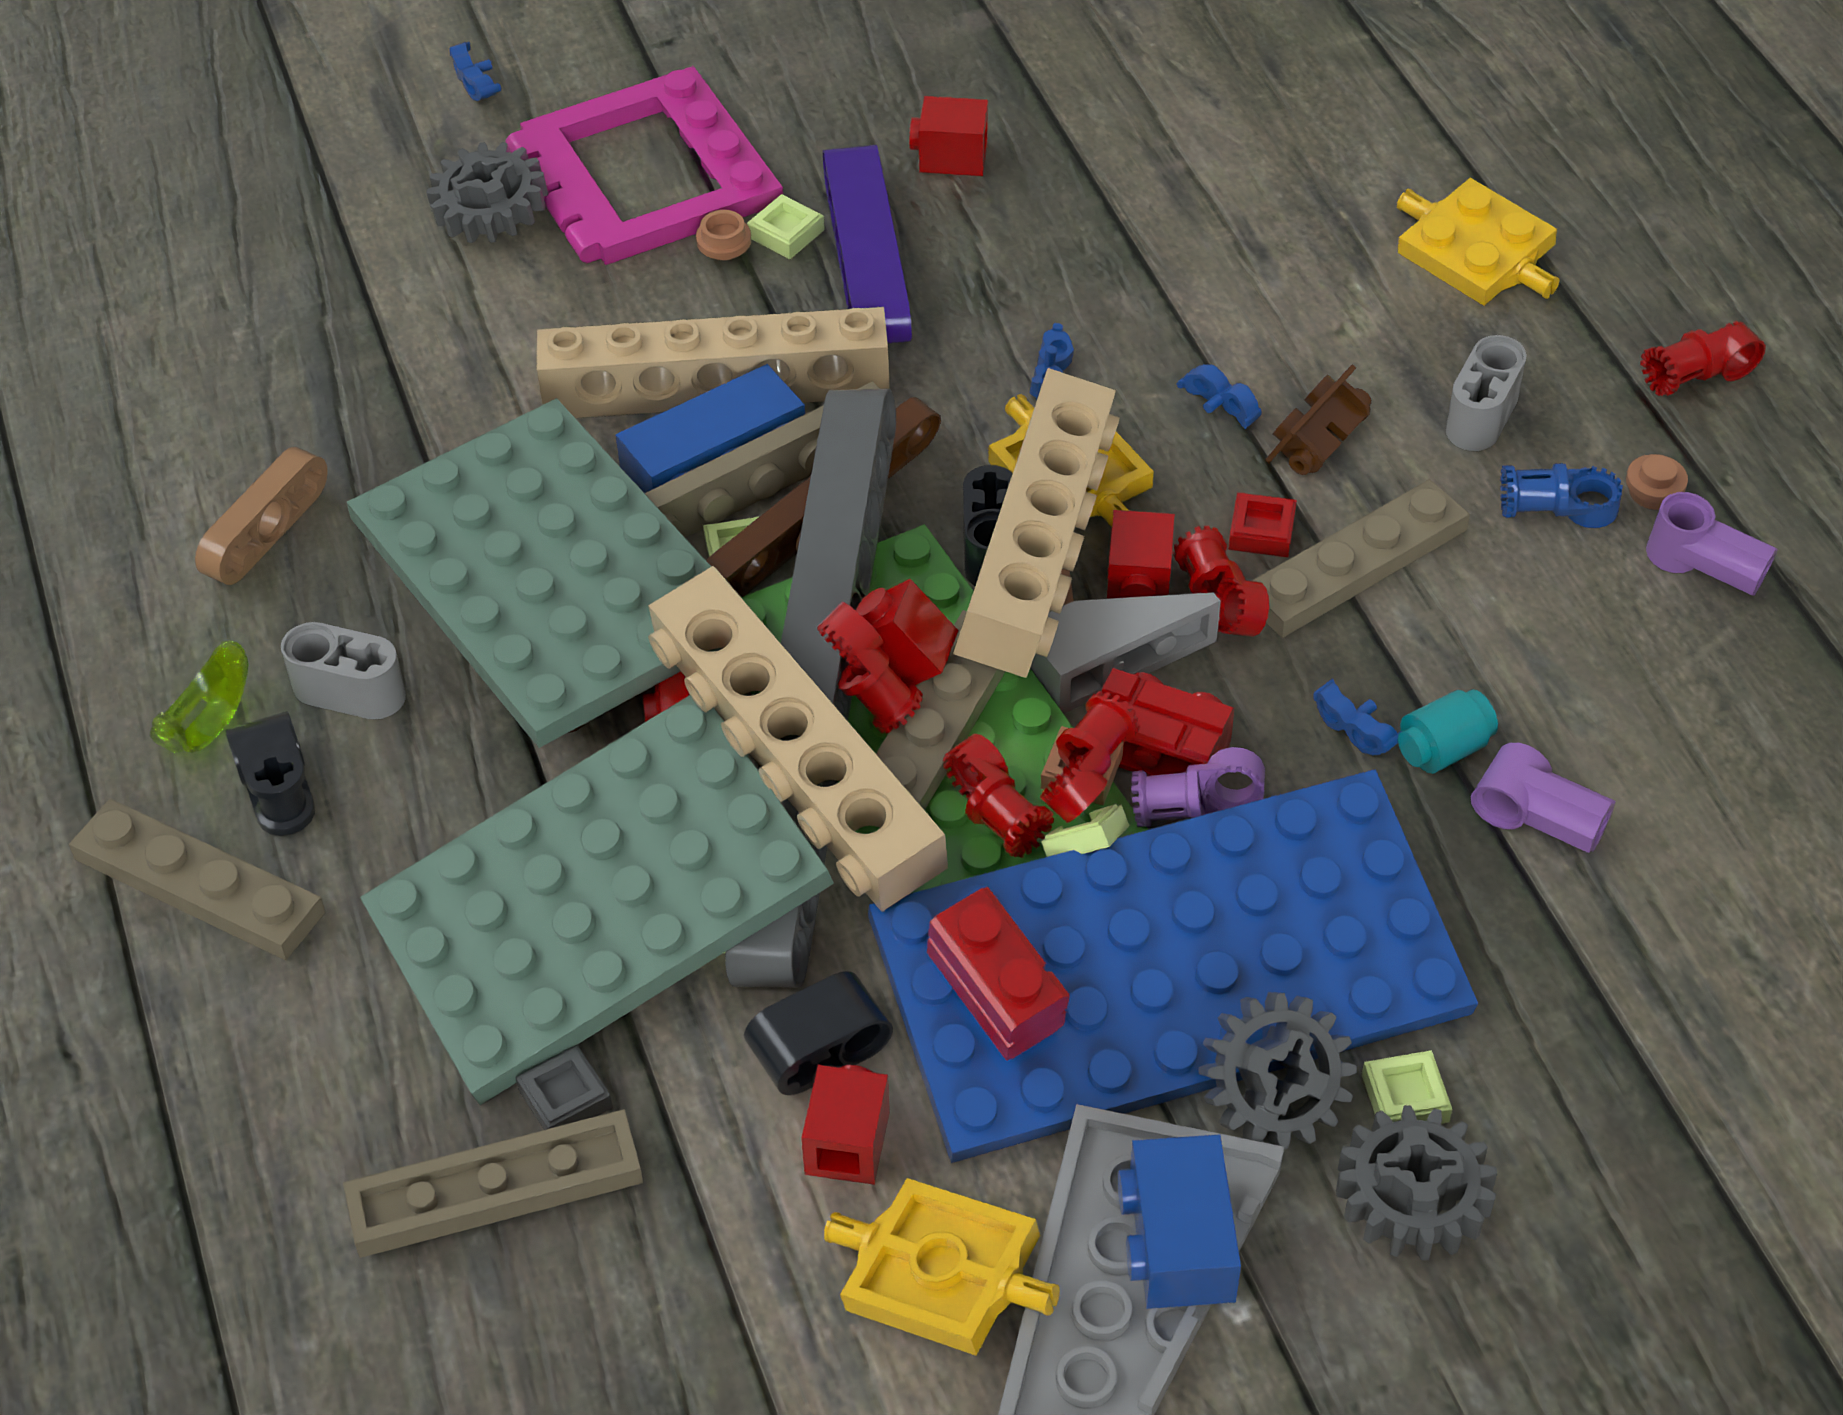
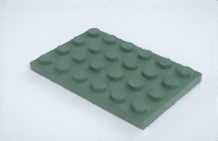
[347,398,723,748]
[360,695,834,1105]

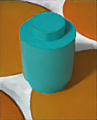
[1398,689,1498,774]

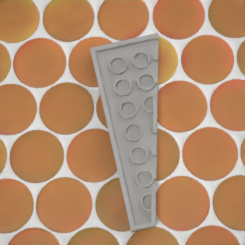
[998,1104,1284,1415]

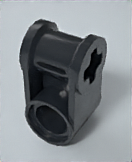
[225,711,315,836]

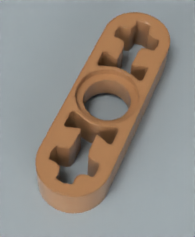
[195,447,328,585]

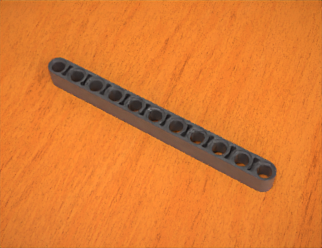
[725,388,896,988]

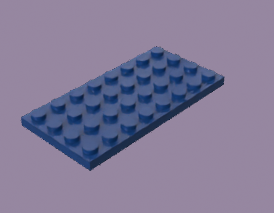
[868,769,1478,1163]

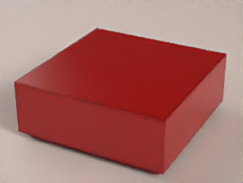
[1228,492,1297,558]

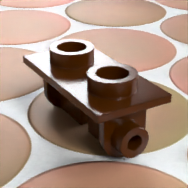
[1265,364,1371,475]

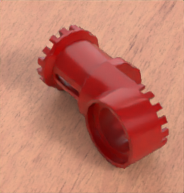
[1640,321,1766,396]
[1172,525,1269,637]
[817,602,923,734]
[1040,691,1140,823]
[942,734,1054,858]

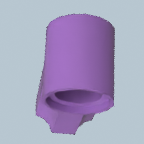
[1646,492,1778,596]
[1471,743,1616,853]

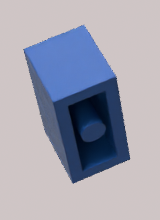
[1118,1134,1241,1309]

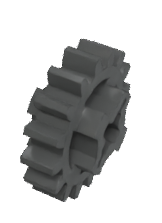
[426,142,548,243]
[1199,992,1357,1149]
[1336,1105,1497,1260]

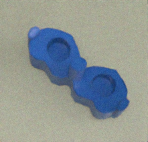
[449,41,502,101]
[1030,323,1074,400]
[1177,364,1262,429]
[1313,678,1402,755]

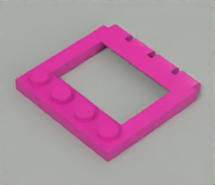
[506,66,783,265]

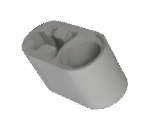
[1446,335,1527,451]
[281,622,406,719]

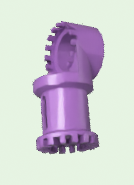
[1131,747,1265,828]

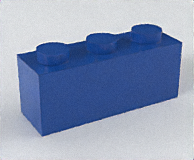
[615,364,805,493]

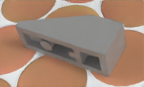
[1030,592,1221,714]

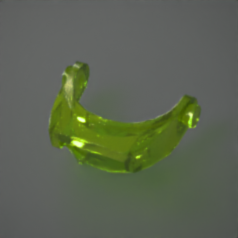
[149,641,249,753]

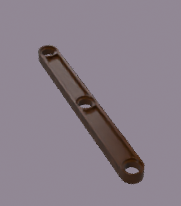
[568,397,941,733]

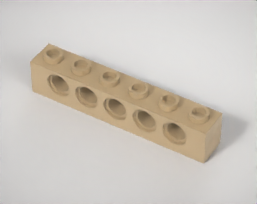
[537,307,889,418]
[953,368,1120,678]
[648,566,948,912]

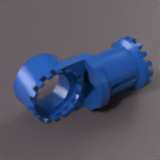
[1500,463,1623,528]

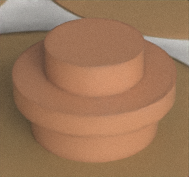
[696,210,751,260]
[1626,454,1688,510]

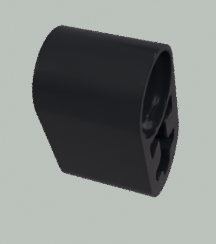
[963,465,1013,586]
[744,971,893,1095]

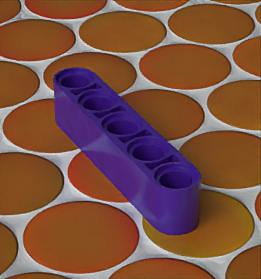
[822,144,912,344]

